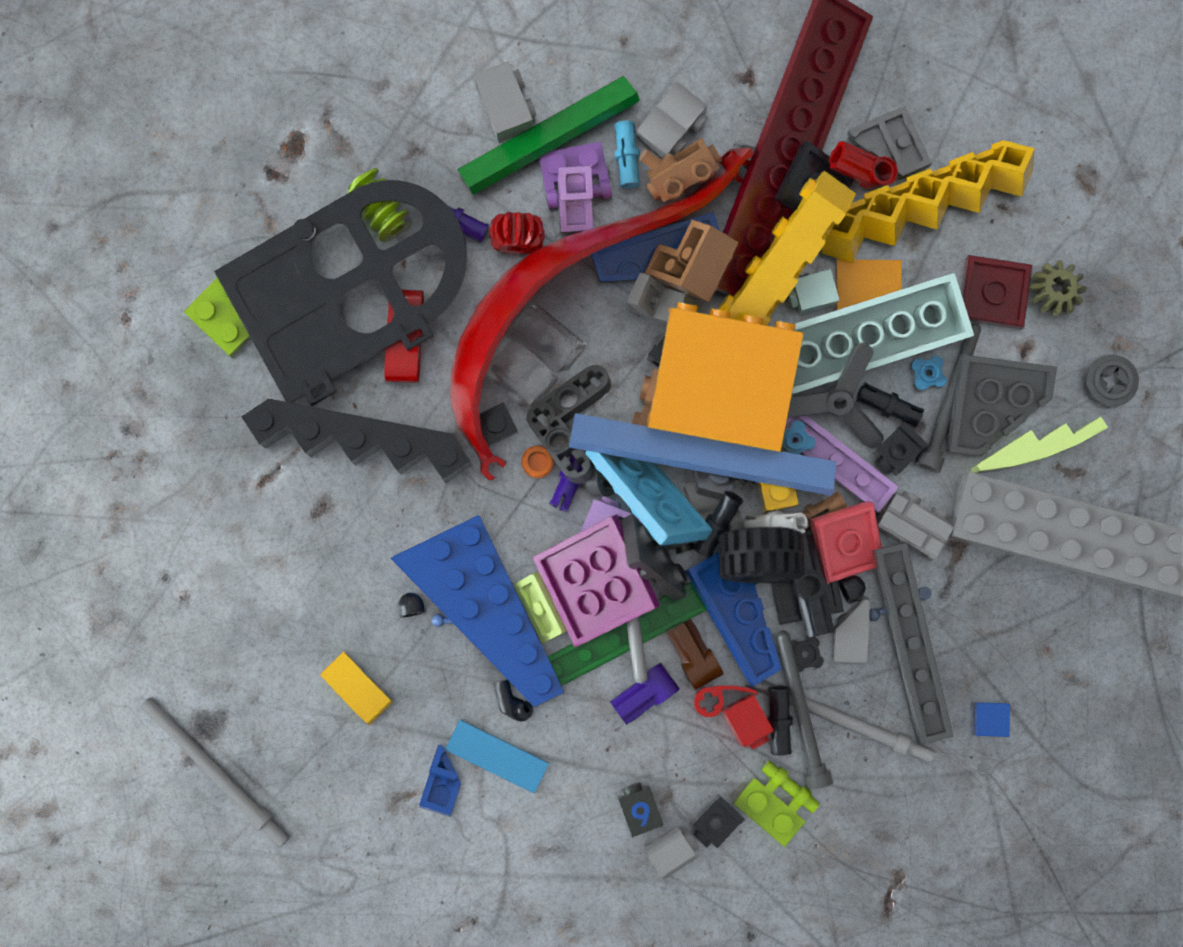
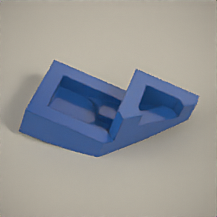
[419,745,461,817]

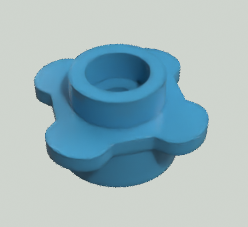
[911,356,947,390]
[782,421,815,455]

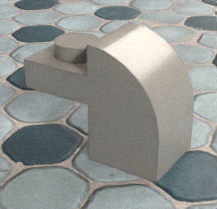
[627,273,701,328]

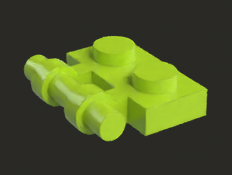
[733,760,820,847]

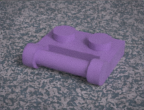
[539,141,612,210]

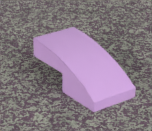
[558,165,593,232]

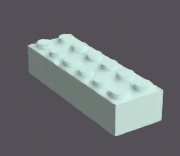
[792,273,974,394]

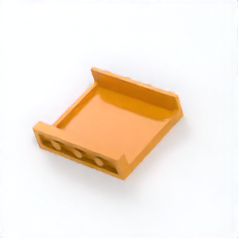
[646,302,803,452]

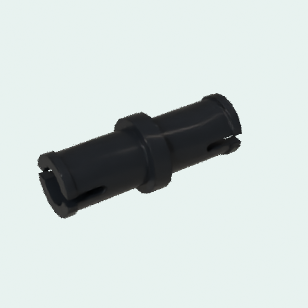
[856,382,924,428]
[693,491,744,558]
[767,685,793,756]

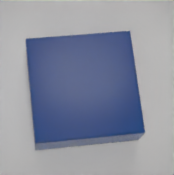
[974,702,1010,737]

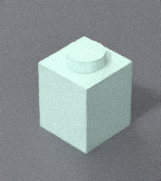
[787,269,839,316]

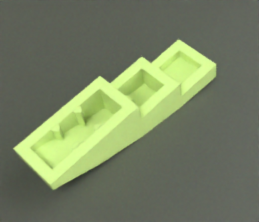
[971,417,1108,474]

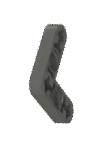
[526,365,611,484]

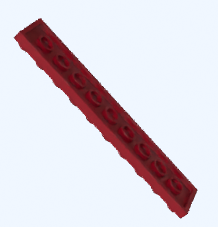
[717,0,874,296]

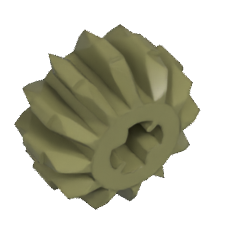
[1029,260,1087,317]

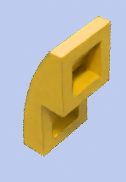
[320,651,393,725]

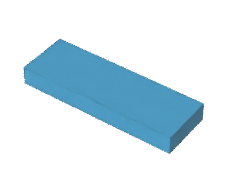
[445,719,549,794]

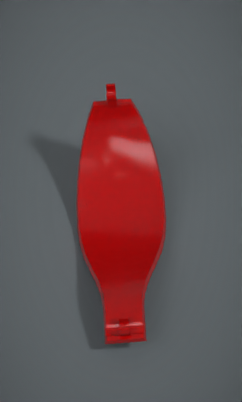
[450,148,754,481]

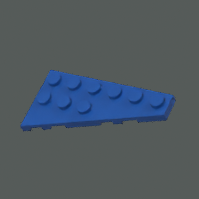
[391,515,565,708]

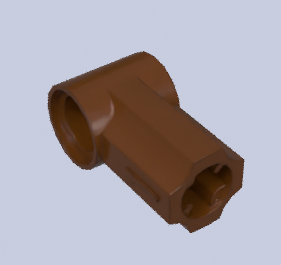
[666,619,724,690]

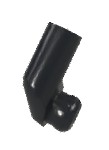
[493,679,533,722]

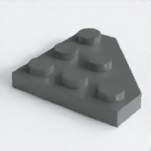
[946,354,1057,456]

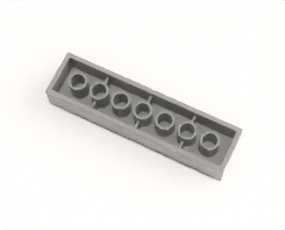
[948,472,1183,601]

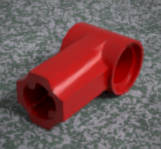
[828,141,898,190]

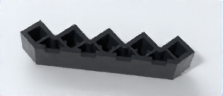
[241,399,472,483]

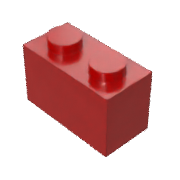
[721,694,774,750]

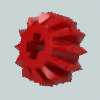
[489,211,545,255]

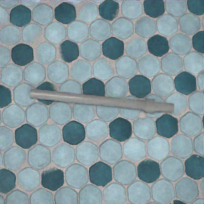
[745,680,935,762]
[141,698,289,848]

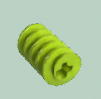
[348,168,412,242]

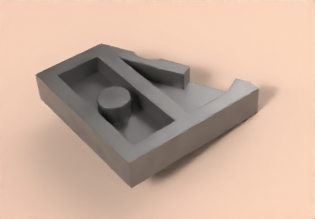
[847,106,932,179]

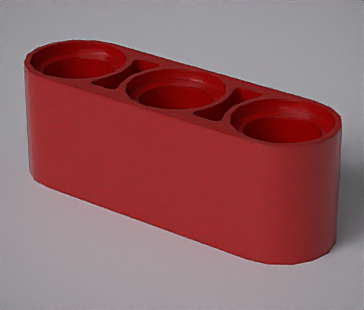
[384,289,424,383]

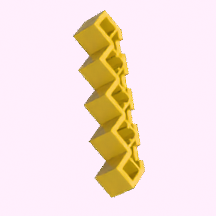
[822,140,1035,263]
[718,171,856,326]

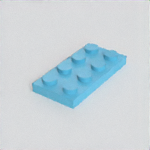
[585,451,713,546]

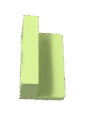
[513,571,567,644]

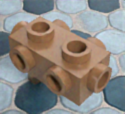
[639,138,723,202]

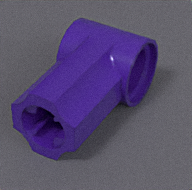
[610,662,680,725]

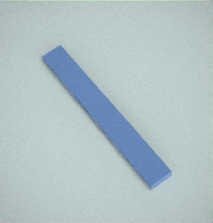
[569,413,836,496]

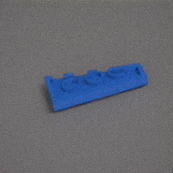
[591,211,720,282]
[685,551,782,687]

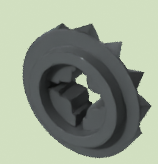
[1085,355,1139,407]

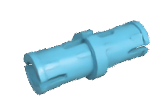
[614,121,641,189]

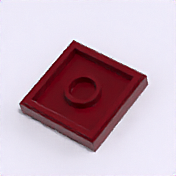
[961,255,1033,330]

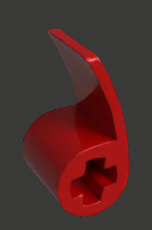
[693,685,758,717]

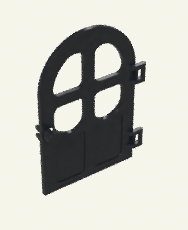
[214,180,467,406]

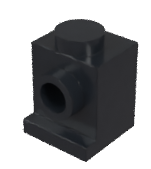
[873,422,928,476]
[692,794,745,848]

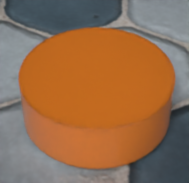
[521,445,554,479]

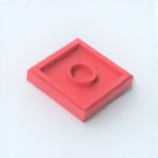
[810,501,882,584]

